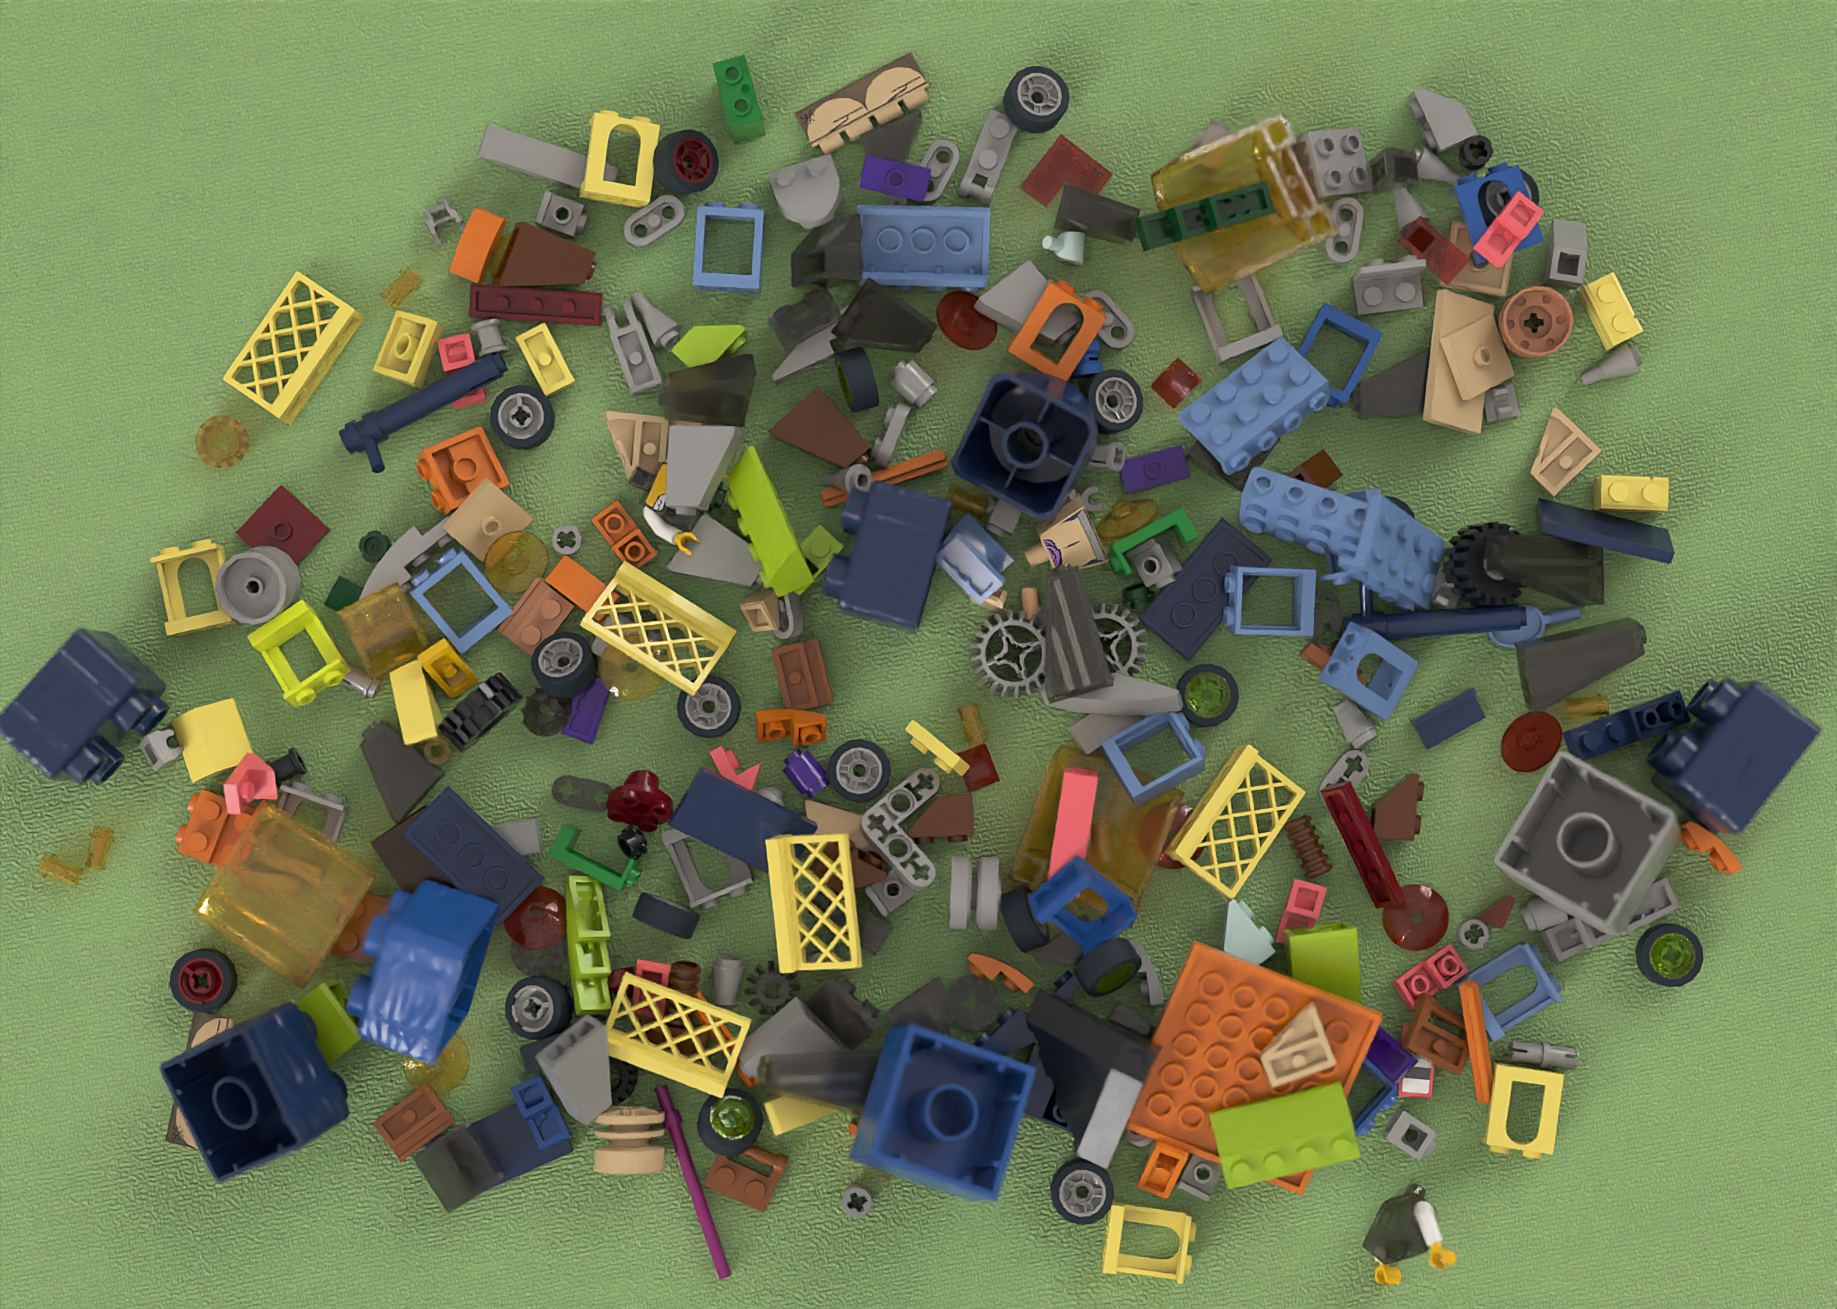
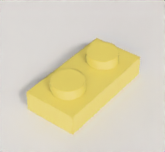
[515,322,576,397]
[904,720,970,776]

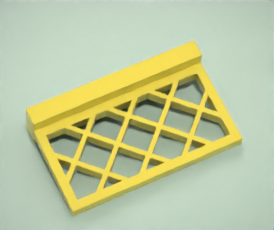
[222,271,365,426]
[580,561,737,696]
[1164,744,1306,900]
[766,833,862,973]
[605,972,751,1098]

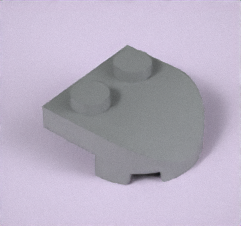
[768,153,844,228]

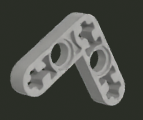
[860,767,940,891]

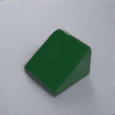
[324,575,364,620]

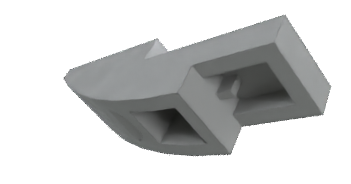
[355,516,455,620]

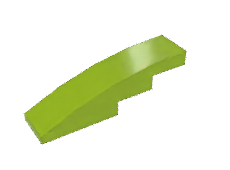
[566,876,612,1015]

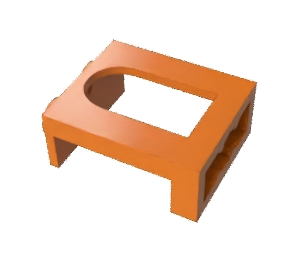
[1006,278,1107,382]

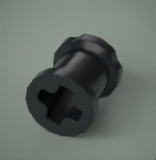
[1458,135,1493,171]
[265,747,308,789]

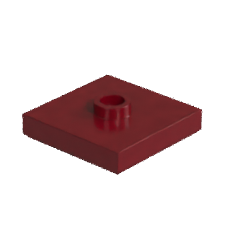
[236,485,331,566]

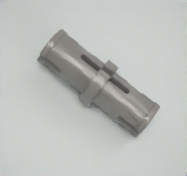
[1508,1040,1579,1069]

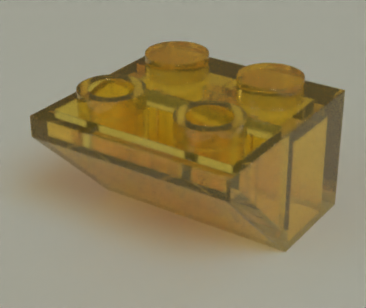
[337,582,430,681]

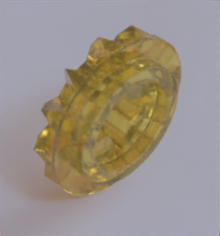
[195,415,250,469]

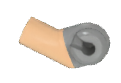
[1021,588,1058,632]

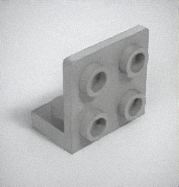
[1284,127,1373,207]
[1351,255,1427,317]

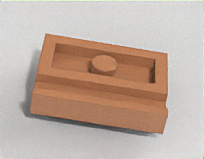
[497,577,576,656]

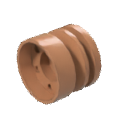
[1496,286,1573,360]

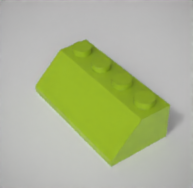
[726,445,815,598]
[1209,1081,1361,1190]

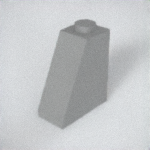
[974,259,1079,349]
[665,425,743,516]
[666,513,763,588]
[738,997,845,1084]
[535,1014,612,1126]

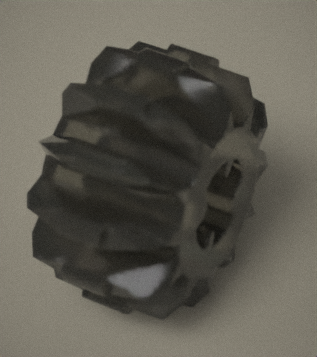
[745,960,802,1016]

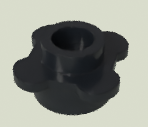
[617,825,647,859]

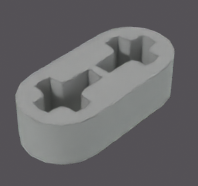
[1317,750,1369,805]

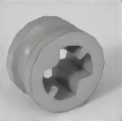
[552,525,583,556]
[1457,918,1489,949]

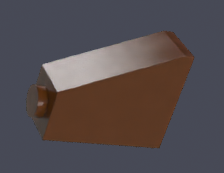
[492,222,596,287]
[768,387,872,470]

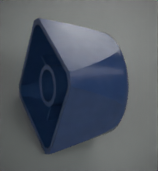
[951,372,1099,521]

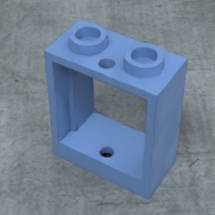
[693,201,766,294]
[409,547,514,654]
[1223,565,1316,636]
[1101,711,1207,808]

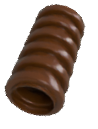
[1283,815,1333,879]
[663,960,701,1026]

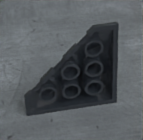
[1026,989,1162,1169]

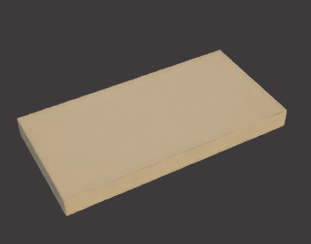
[1423,289,1495,435]

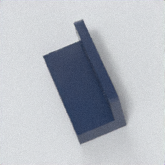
[1410,688,1486,749]

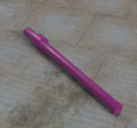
[654,1085,732,1279]

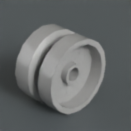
[215,545,301,625]
[949,856,1001,930]

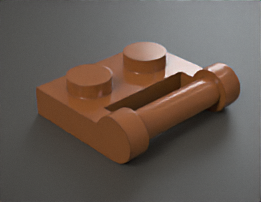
[1401,992,1469,1076]
[703,1129,789,1212]

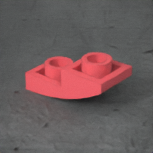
[1391,943,1469,1010]

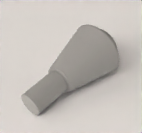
[1405,145,1464,187]
[1388,175,1430,236]
[631,293,681,348]
[1580,343,1643,386]
[822,464,872,494]

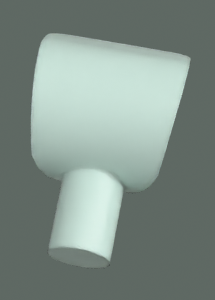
[1042,232,1085,266]

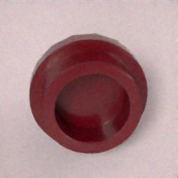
[607,966,635,1000]

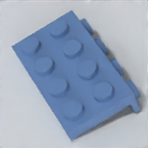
[856,205,990,292]
[1177,336,1330,475]
[1238,467,1369,559]
[1338,495,1446,612]

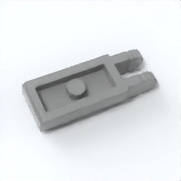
[603,299,664,396]

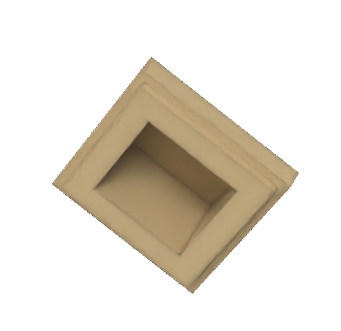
[970,588,1009,613]
[739,589,780,633]

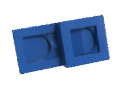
[510,1074,573,1151]

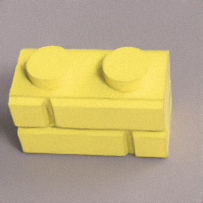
[1577,272,1643,351]
[1593,475,1669,514]

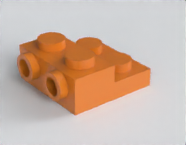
[416,425,510,516]
[175,789,269,875]

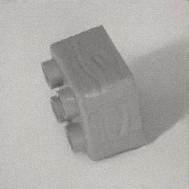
[1495,751,1682,936]

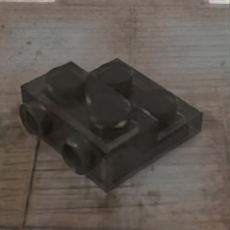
[767,287,844,351]

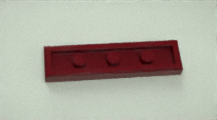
[469,283,604,326]
[1321,781,1406,909]

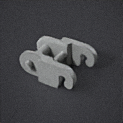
[423,196,465,246]

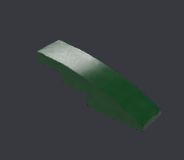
[1134,181,1276,252]

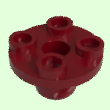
[606,770,674,832]

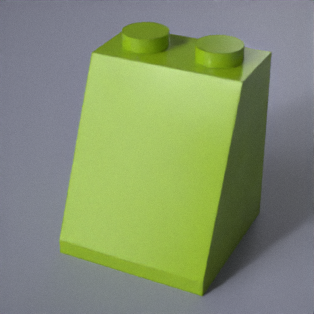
[1282,921,1362,1004]
[296,978,365,1066]

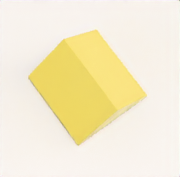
[372,310,445,389]
[171,698,254,783]

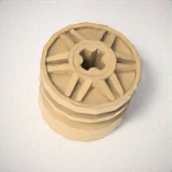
[594,1106,665,1174]

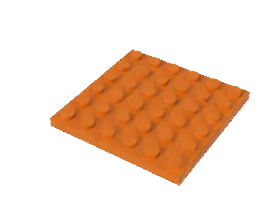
[1126,941,1383,1195]

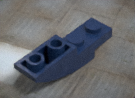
[1562,690,1691,761]
[972,970,1082,1055]

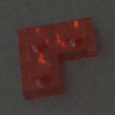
[1020,134,1113,208]

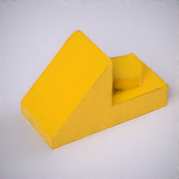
[417,638,479,700]

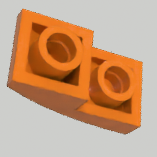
[449,207,506,283]
[590,499,658,569]
[545,555,621,624]
[755,709,827,747]
[1679,821,1743,875]
[967,952,1034,994]

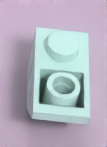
[1221,899,1276,965]

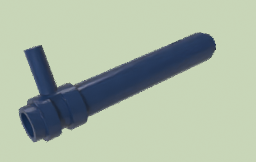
[339,353,508,473]
[1343,581,1527,640]

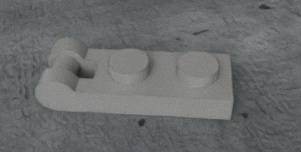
[958,109,1018,206]

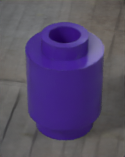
[782,749,830,799]

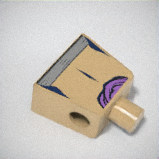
[1024,496,1109,575]

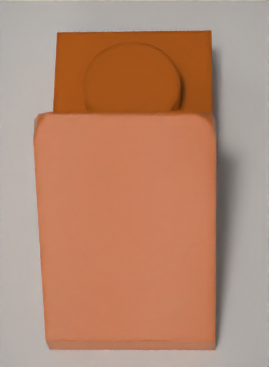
[1136,1140,1189,1199]

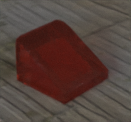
[1151,357,1202,408]
[956,744,1000,793]
[1474,895,1516,928]

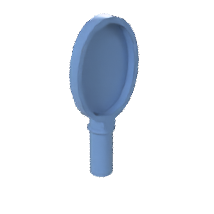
[1487,604,1581,648]

